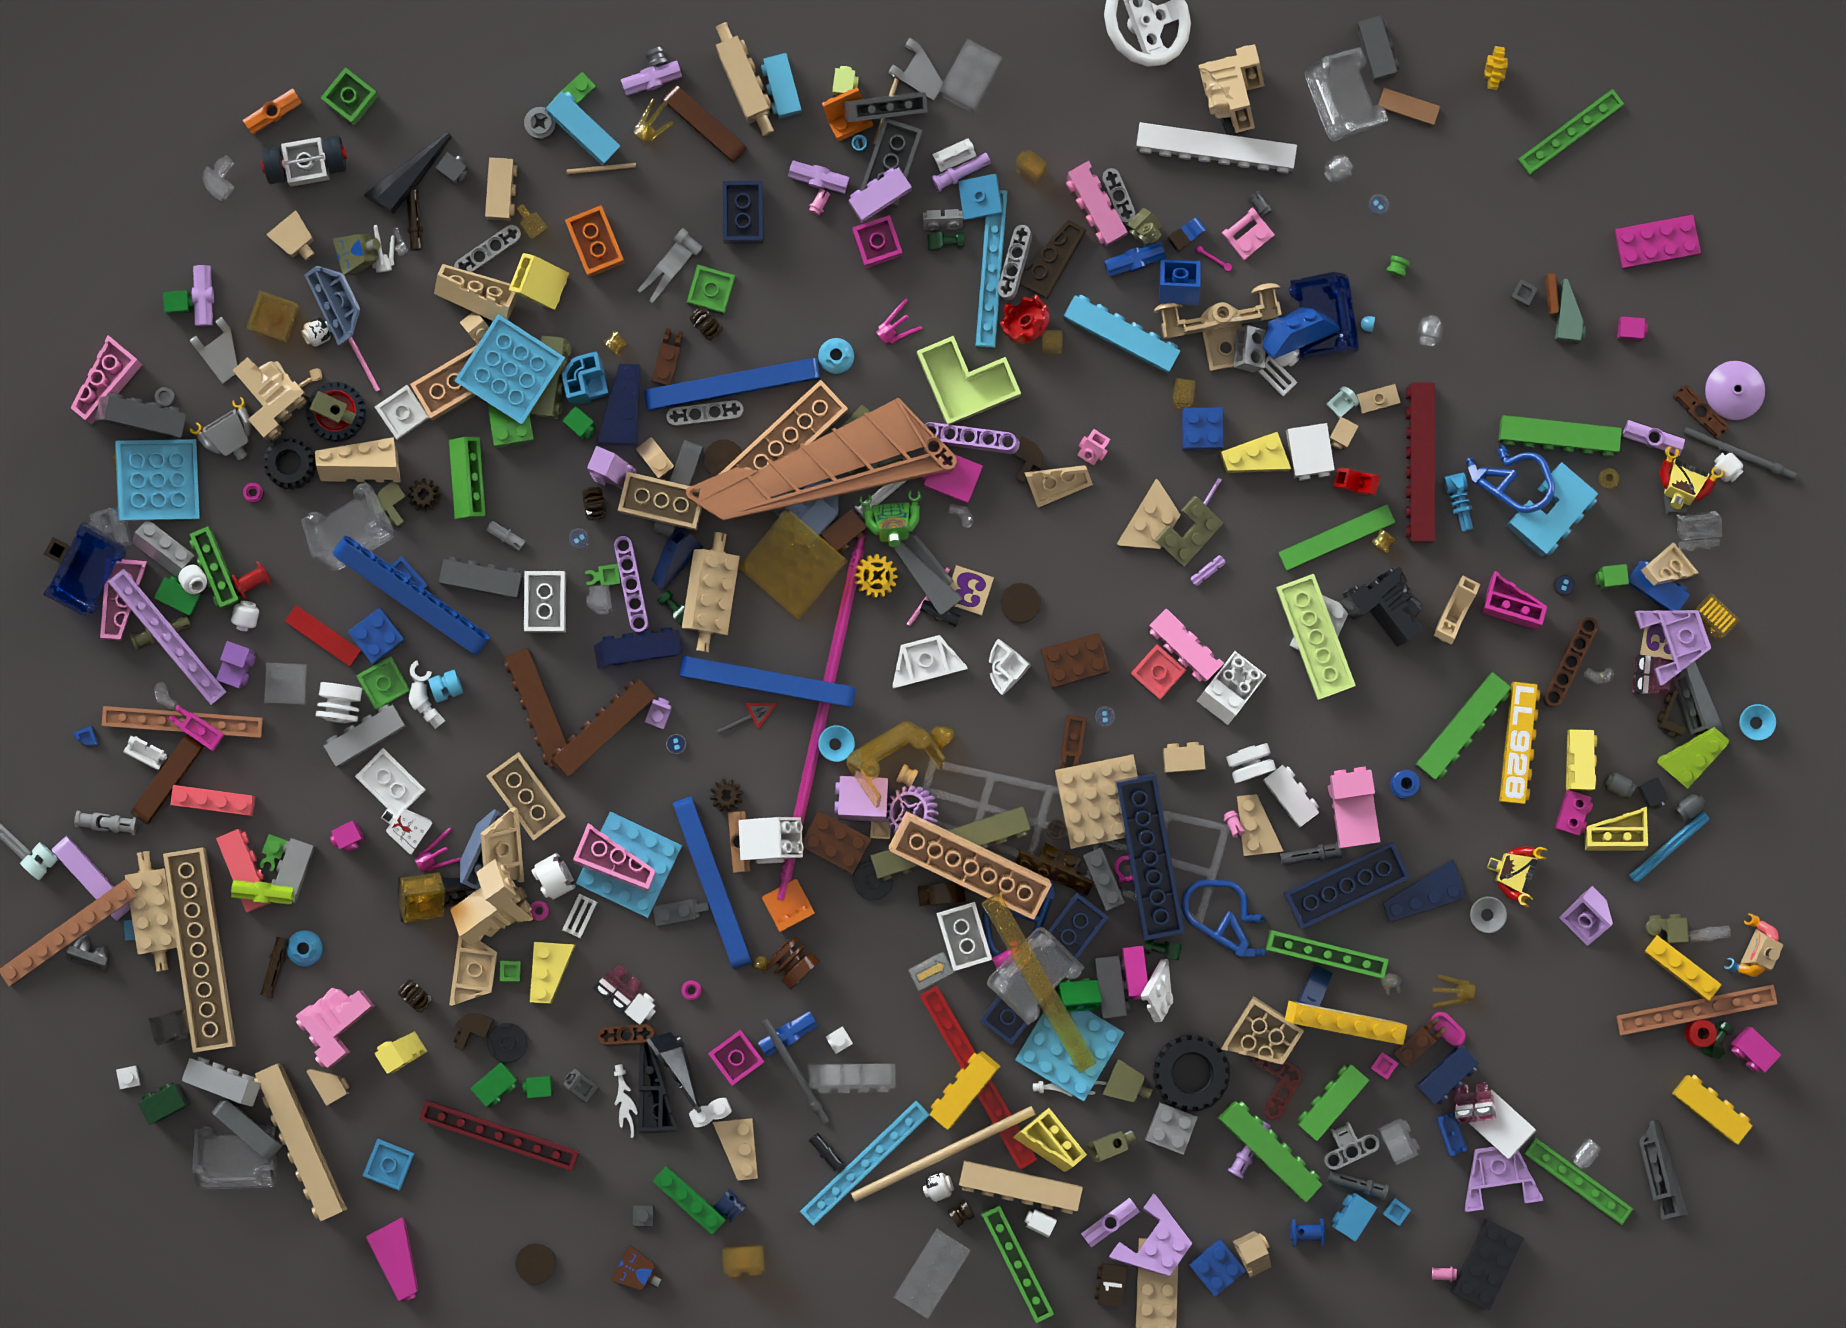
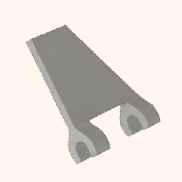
[888,38,944,101]
[190,317,238,384]

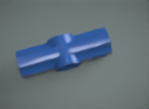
[1104,242,1166,277]
[758,1011,818,1057]

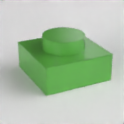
[500,961,521,982]

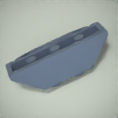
[304,266,360,346]
[772,479,839,549]
[460,810,504,890]

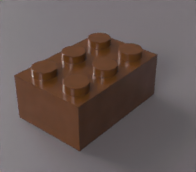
[1041,633,1110,689]
[802,811,872,874]

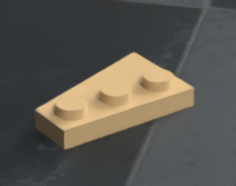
[1025,465,1093,508]
[1641,542,1699,586]
[1237,794,1284,856]
[712,1118,758,1180]

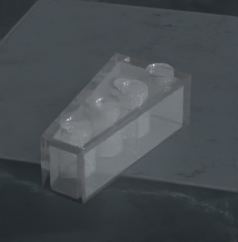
[808,1064,895,1093]

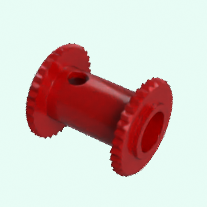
[232,561,271,599]
[1685,1020,1717,1047]

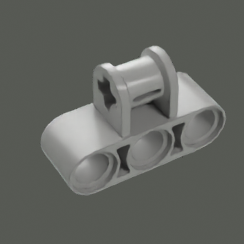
[1323,1121,1380,1170]

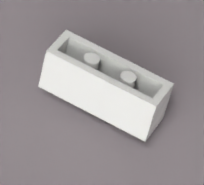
[1263,765,1319,828]

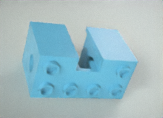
[1505,463,1598,557]

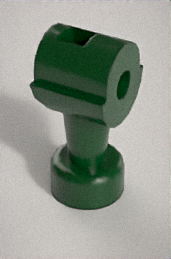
[927,232,965,251]
[657,590,685,627]
[1144,939,1182,960]
[1702,1021,1735,1059]

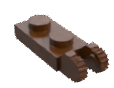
[651,328,683,385]
[1060,715,1087,769]
[1393,1017,1447,1068]

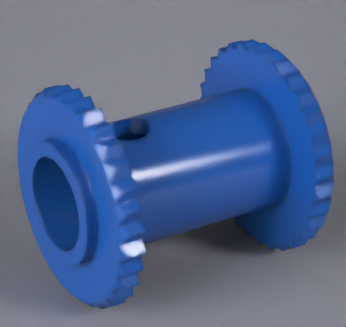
[1390,769,1420,798]
[1290,1218,1326,1247]

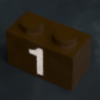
[1094,1263,1127,1307]

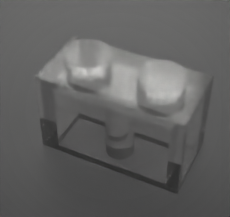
[1378,1118,1419,1165]

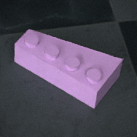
[587,446,638,489]

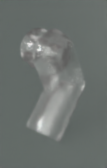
[1583,667,1614,685]
[154,682,177,710]

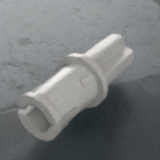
[487,521,526,551]

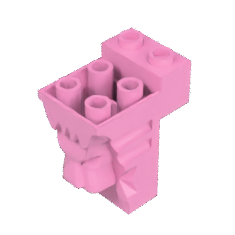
[1328,766,1380,848]
[296,988,375,1068]

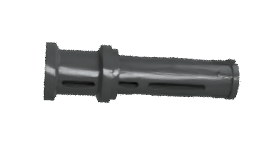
[1280,841,1342,866]
[1327,1170,1389,1202]

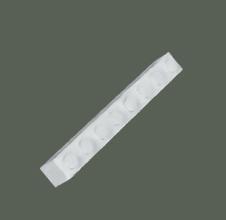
[1136,122,1297,174]

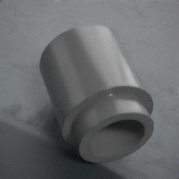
[1604,772,1636,799]
[1675,793,1706,821]

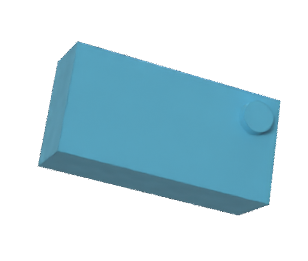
[544,91,620,166]

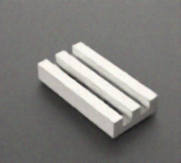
[1258,355,1298,397]
[562,894,598,938]

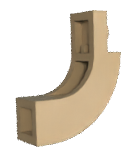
[1434,576,1480,645]

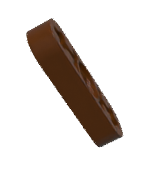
[597,1024,656,1046]

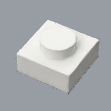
[116,1066,141,1089]

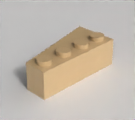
[434,264,517,321]

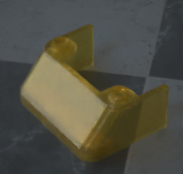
[847,721,945,808]

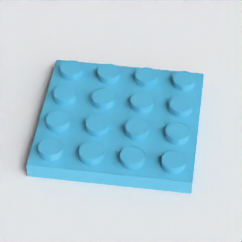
[455,314,565,424]
[115,439,200,521]
[576,811,682,918]
[1015,993,1125,1102]

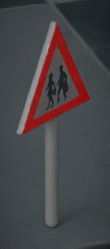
[717,703,778,734]

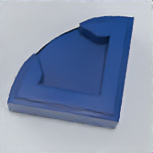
[73,726,99,746]

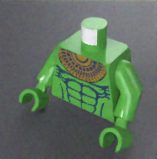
[859,491,921,547]

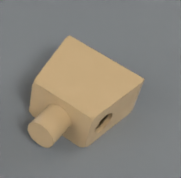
[266,210,315,261]

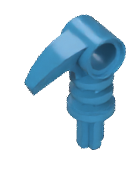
[1444,472,1473,532]

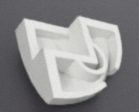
[989,639,1031,695]

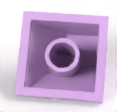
[1559,886,1613,946]

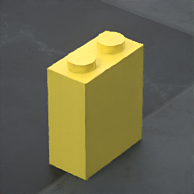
[509,253,569,310]

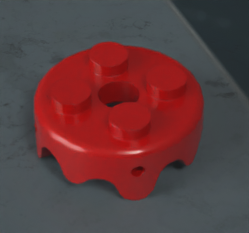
[1000,295,1050,344]

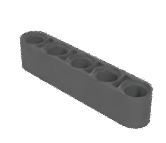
[653,440,704,537]

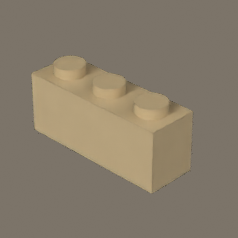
[485,157,518,221]

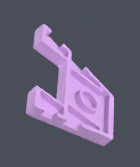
[1634,610,1711,686]
[1464,1146,1543,1212]
[1109,1193,1192,1277]

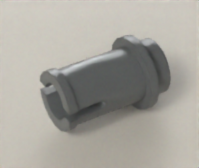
[1249,191,1272,217]

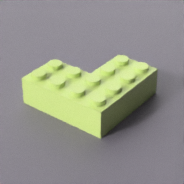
[917,336,1021,425]

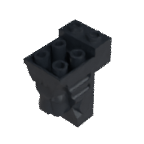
[1339,567,1424,647]

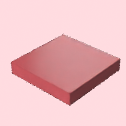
[1130,644,1187,700]

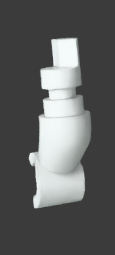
[409,660,445,729]

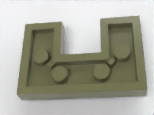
[1155,496,1224,567]

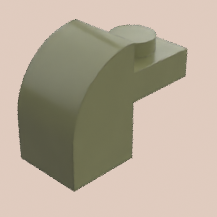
[376,481,407,528]

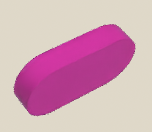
[1431,1012,1466,1046]

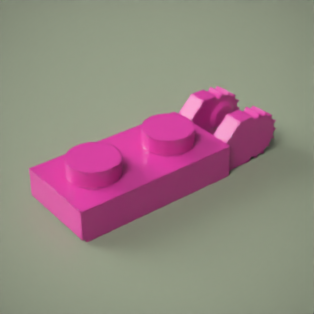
[168,705,225,751]

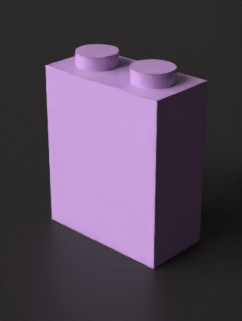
[834,776,888,822]

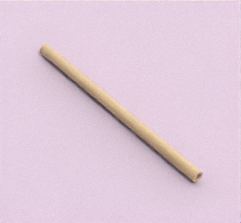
[851,1106,1036,1202]

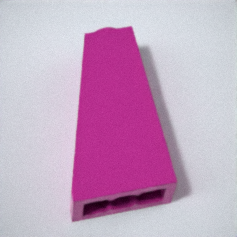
[366,1217,419,1302]

